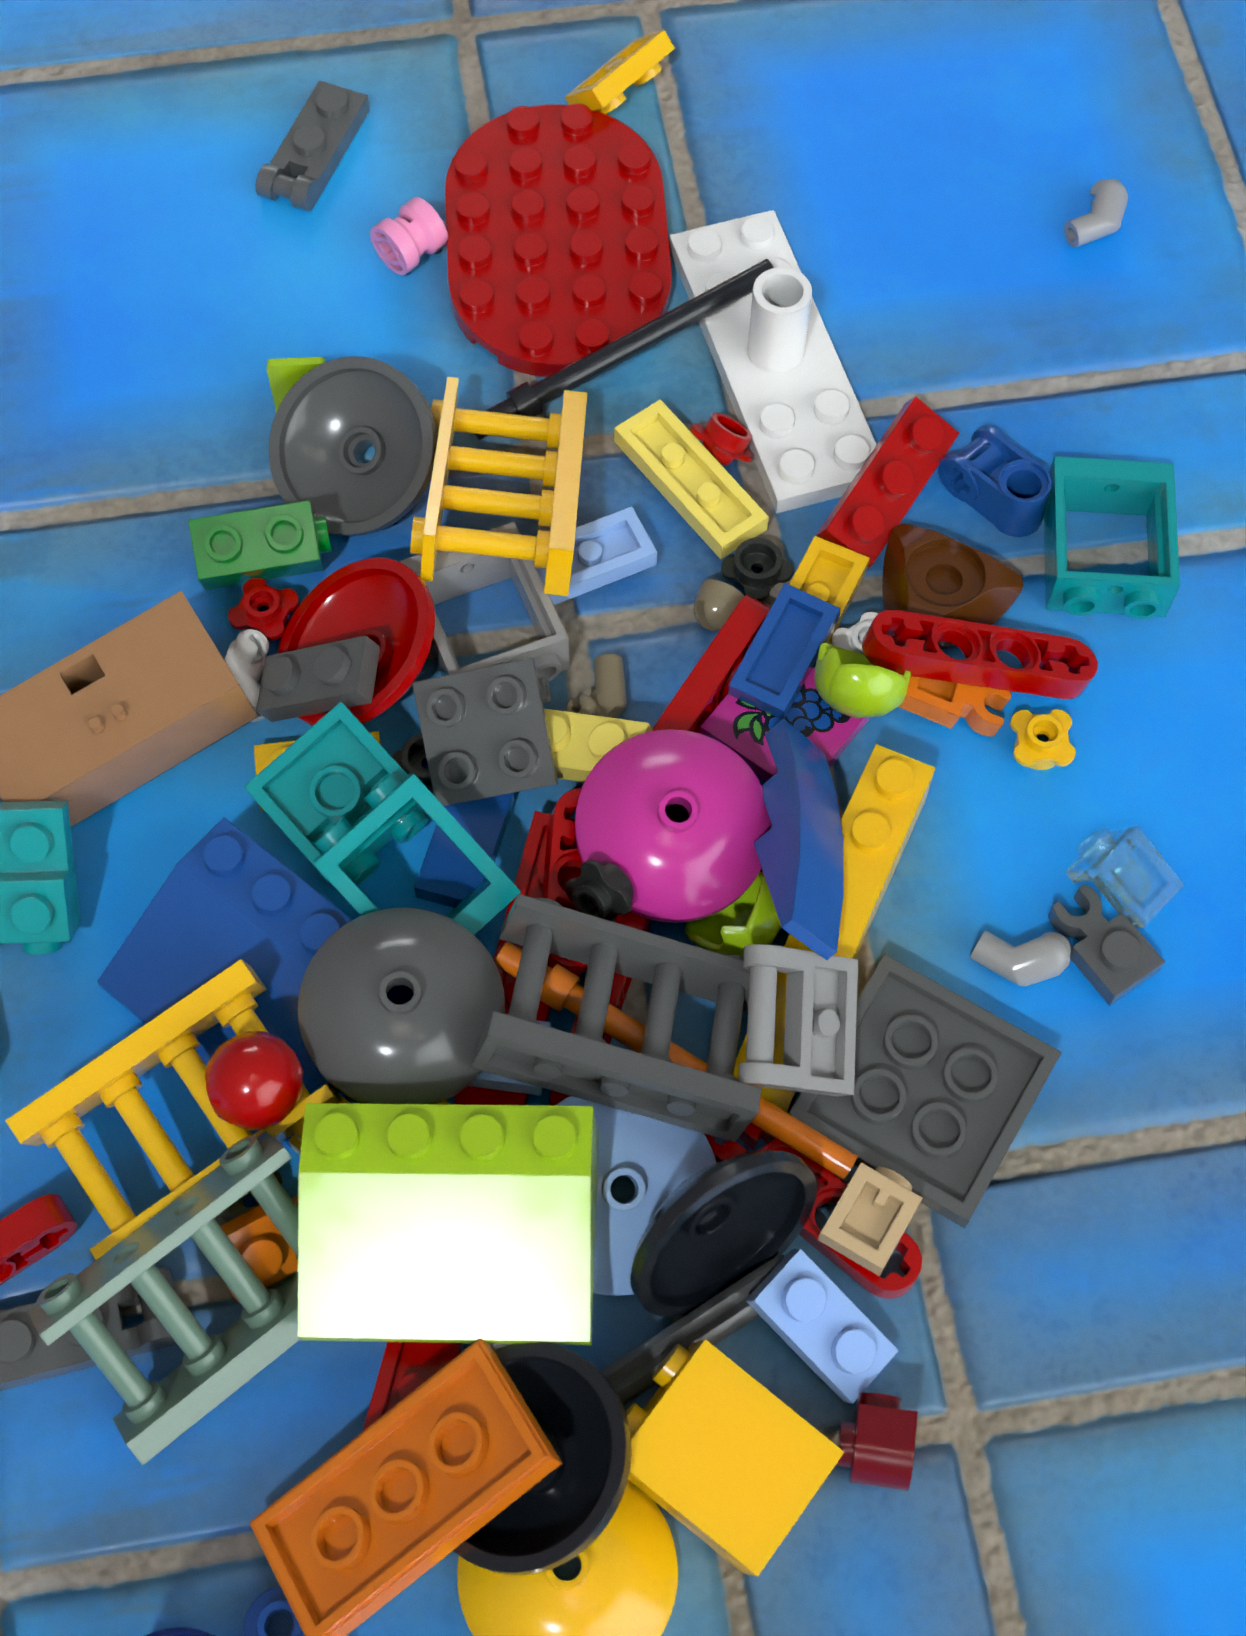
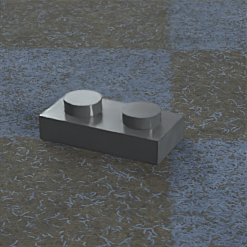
[256,635,380,722]

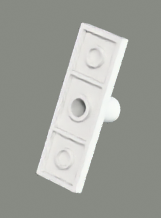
[669,210,877,514]

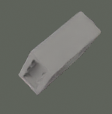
[400,522,570,682]

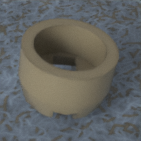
[693,579,745,631]

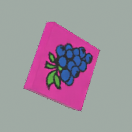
[700,668,871,782]

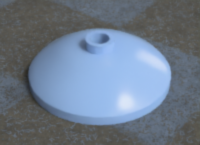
[555,1096,716,1296]

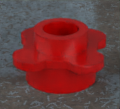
[690,413,754,465]
[228,578,299,641]

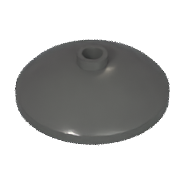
[269,357,437,536]
[298,908,505,1104]

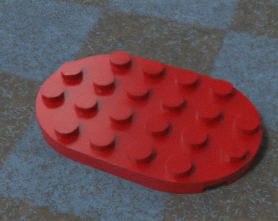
[445,104,671,377]

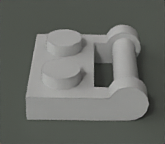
[738,944,858,1097]

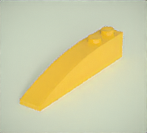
[734,744,936,1113]

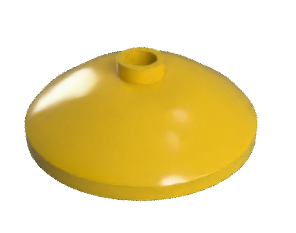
[457,1480,678,1636]

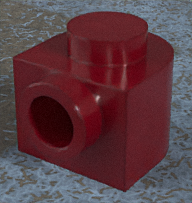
[836,1392,918,1491]

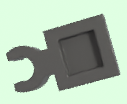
[1048,884,1165,1006]

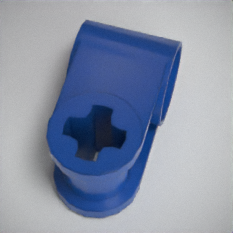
[938,425,1052,537]

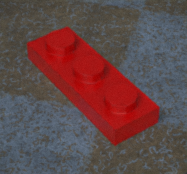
[816,396,959,568]

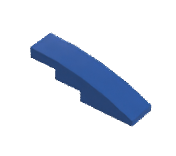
[753,719,843,960]

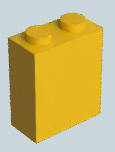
[626,1339,844,1577]

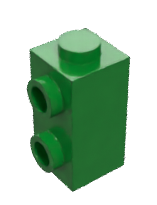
[188,500,332,590]

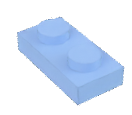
[533,506,657,606]
[745,1249,899,1403]

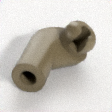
[565,654,627,718]

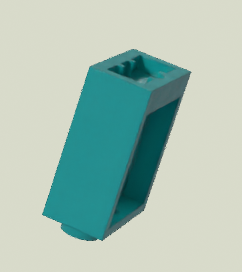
[1044,456,1180,619]
[313,772,521,935]

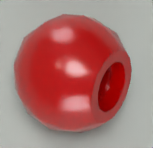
[205,1031,304,1130]

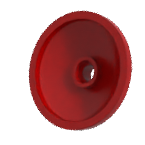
[278,558,435,726]

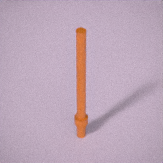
[495,941,858,1180]

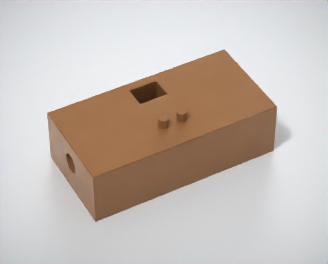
[0,590,259,827]

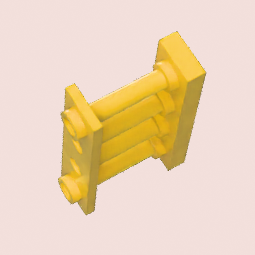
[410,376,587,596]
[5,959,342,1260]

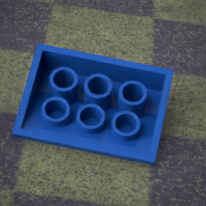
[97,817,414,1147]

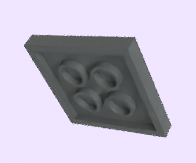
[789,954,1062,1228]

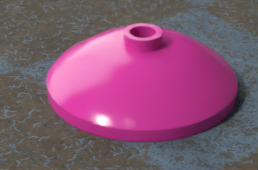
[575,729,771,923]

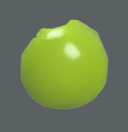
[814,642,911,719]
[684,872,781,957]

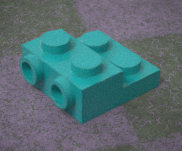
[244,702,429,887]
[0,800,81,955]

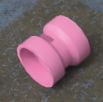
[370,197,448,275]

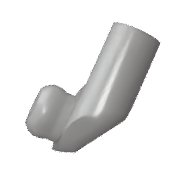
[1064,179,1129,248]
[970,931,1072,987]

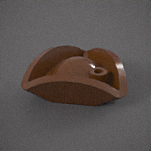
[882,523,1023,649]

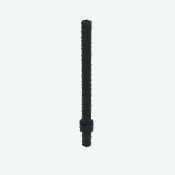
[475,259,774,440]

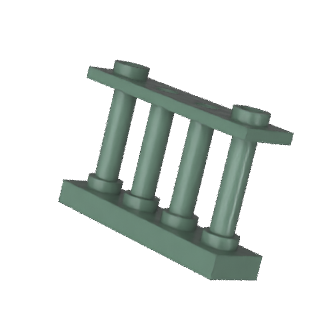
[28,1131,300,1465]

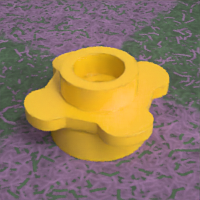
[1010,709,1076,770]

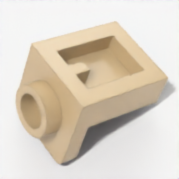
[818,1163,923,1276]

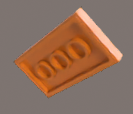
[249,1338,562,1636]

